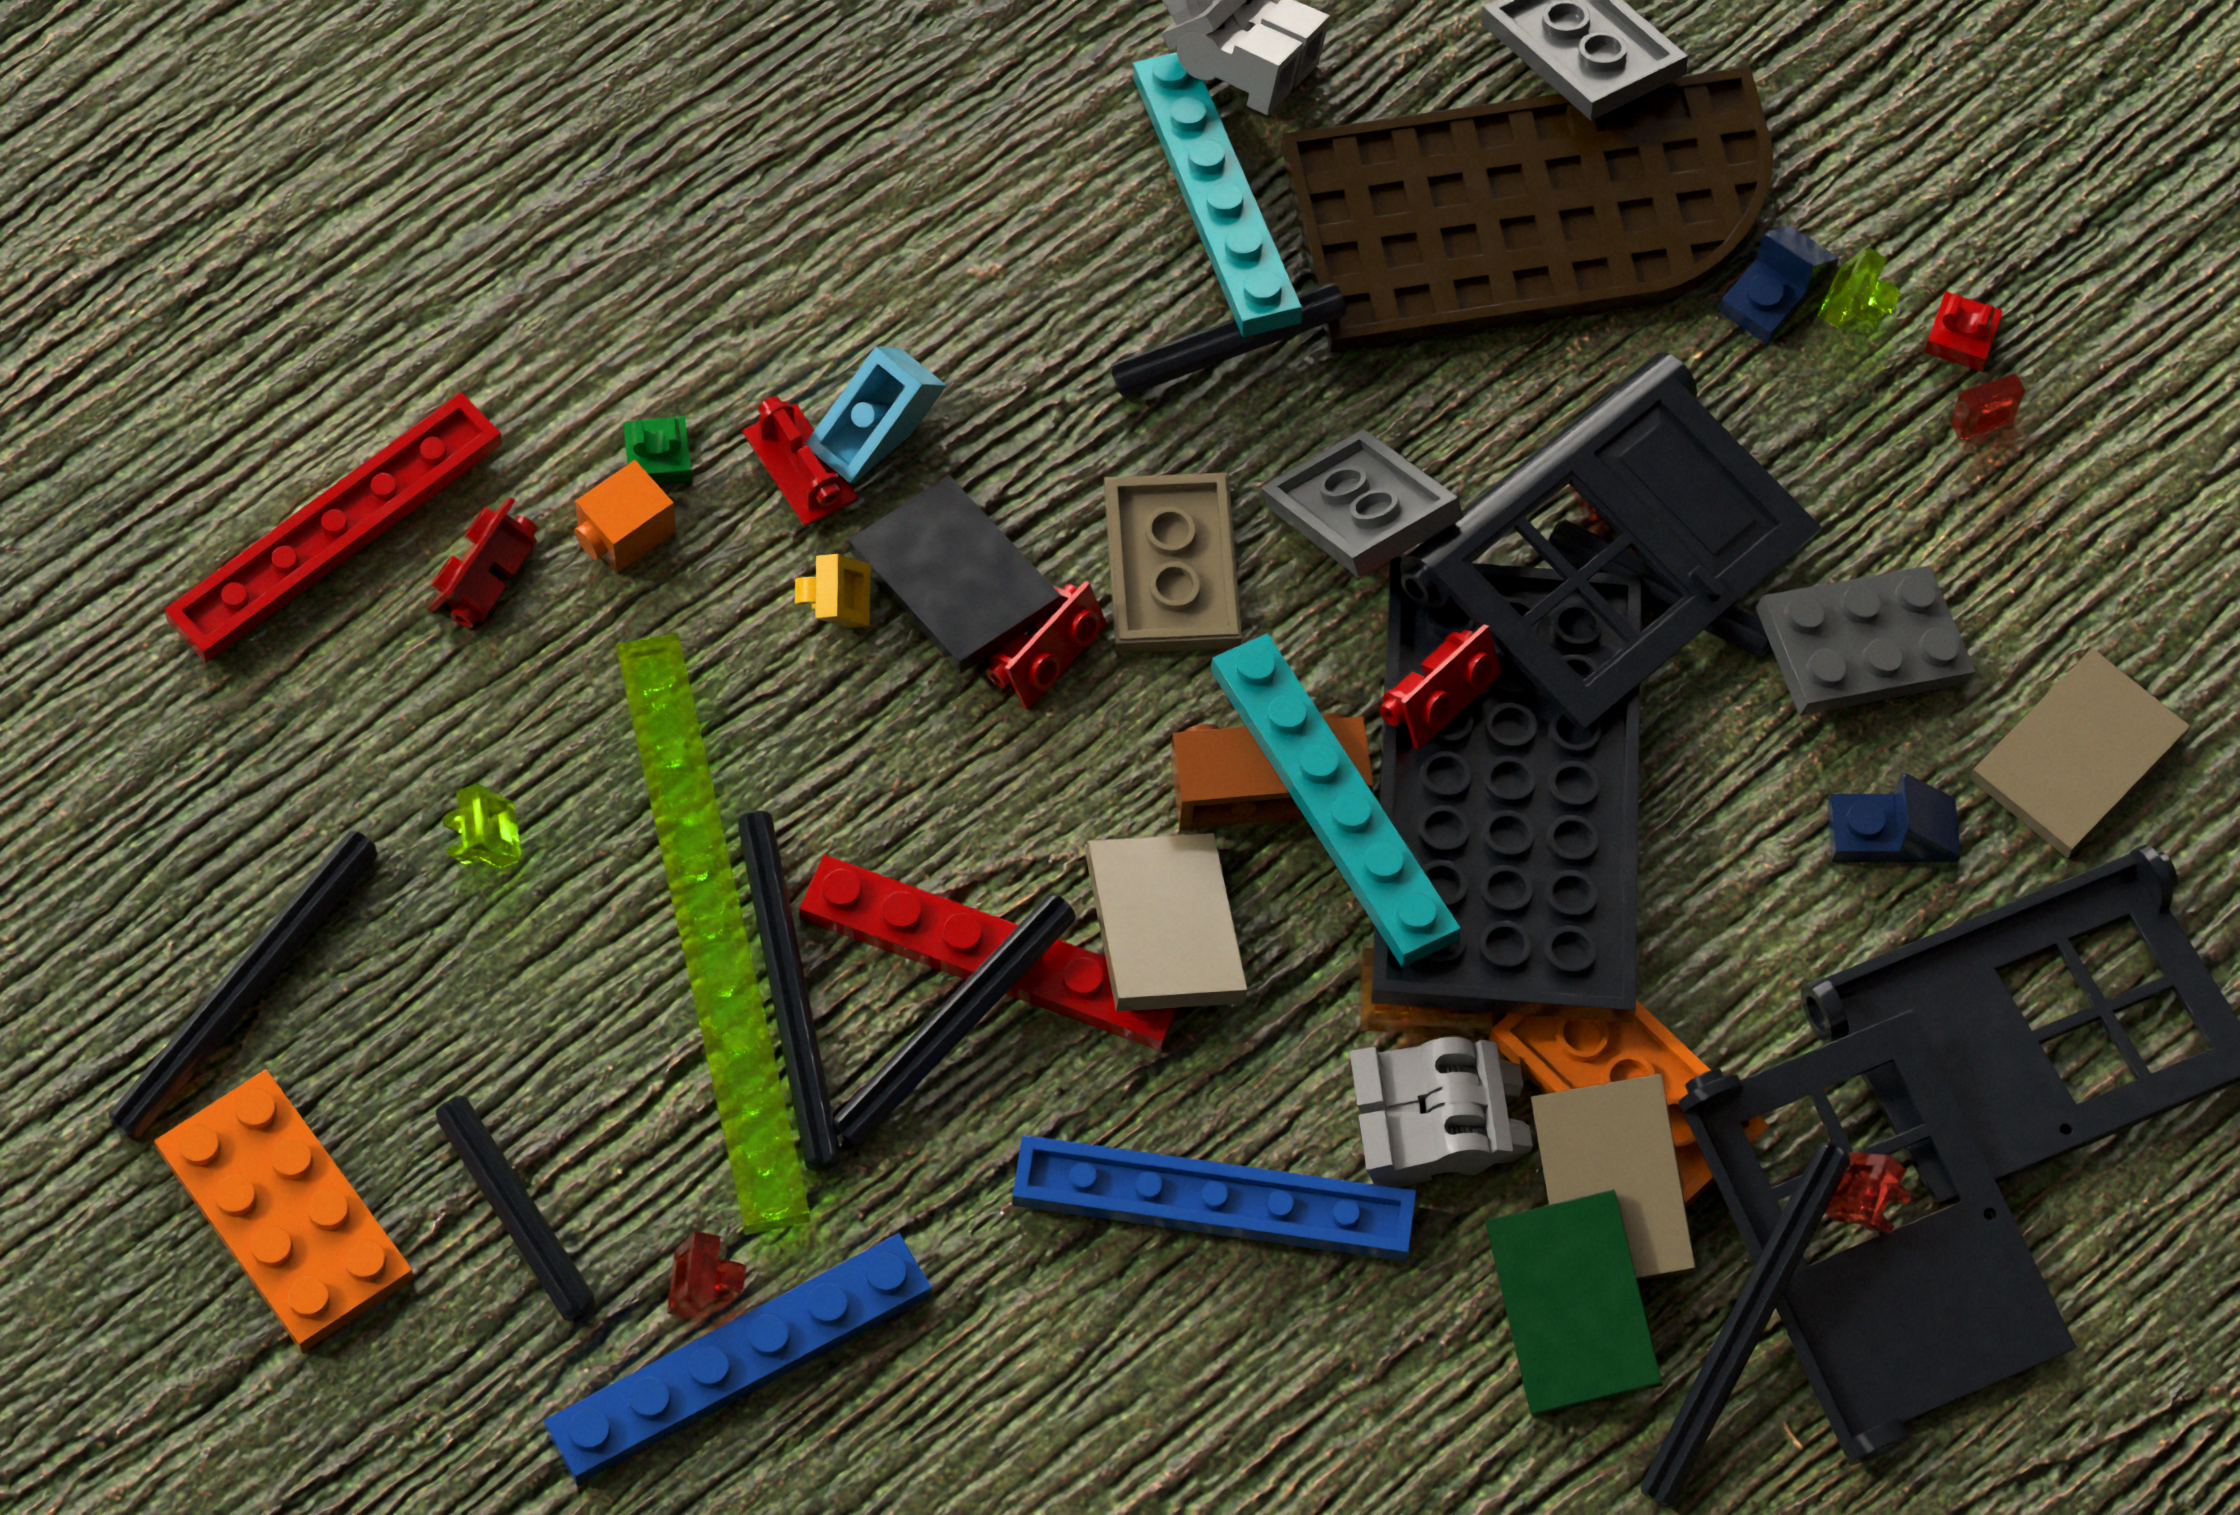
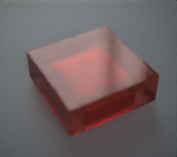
[1950,373,2025,440]

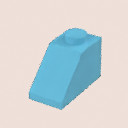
[804,346,947,484]

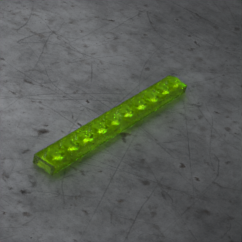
[616,633,810,1235]

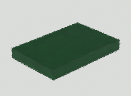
[1485,1189,1663,1418]

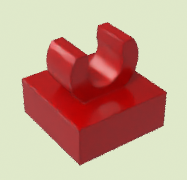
[1924,291,2003,372]

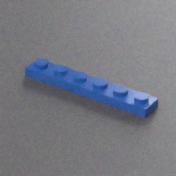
[1012,1135,1416,1261]
[543,1233,932,1485]

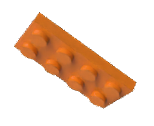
[1488,1000,1770,1208]
[154,1069,415,1353]

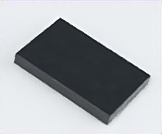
[848,475,1062,674]

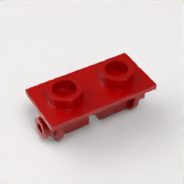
[742,396,858,527]
[427,497,538,628]
[986,581,1107,710]
[1379,624,1502,750]

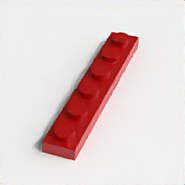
[164,392,502,663]
[799,854,1180,1051]

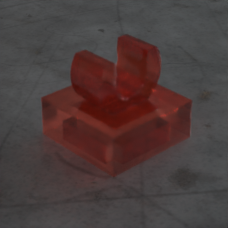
[1825,1152,1911,1233]
[667,1231,746,1319]

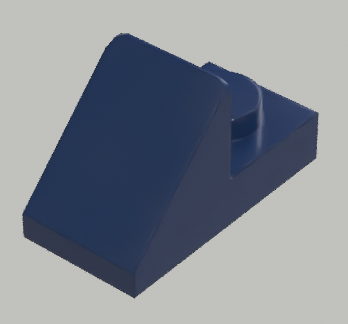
[1718,225,1839,345]
[1827,774,1961,862]

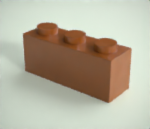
[1170,713,1374,829]

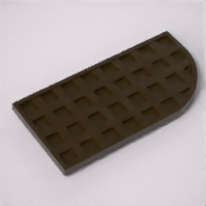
[1281,66,1773,352]

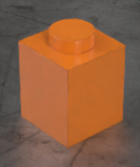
[574,460,676,574]

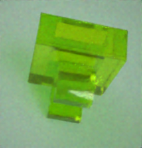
[1818,246,1901,328]
[442,783,522,868]

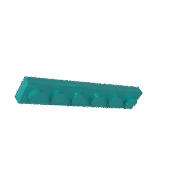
[1133,52,1302,337]
[1211,633,1461,967]

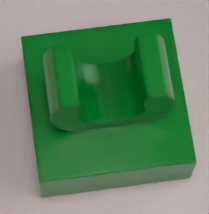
[623,416,692,485]

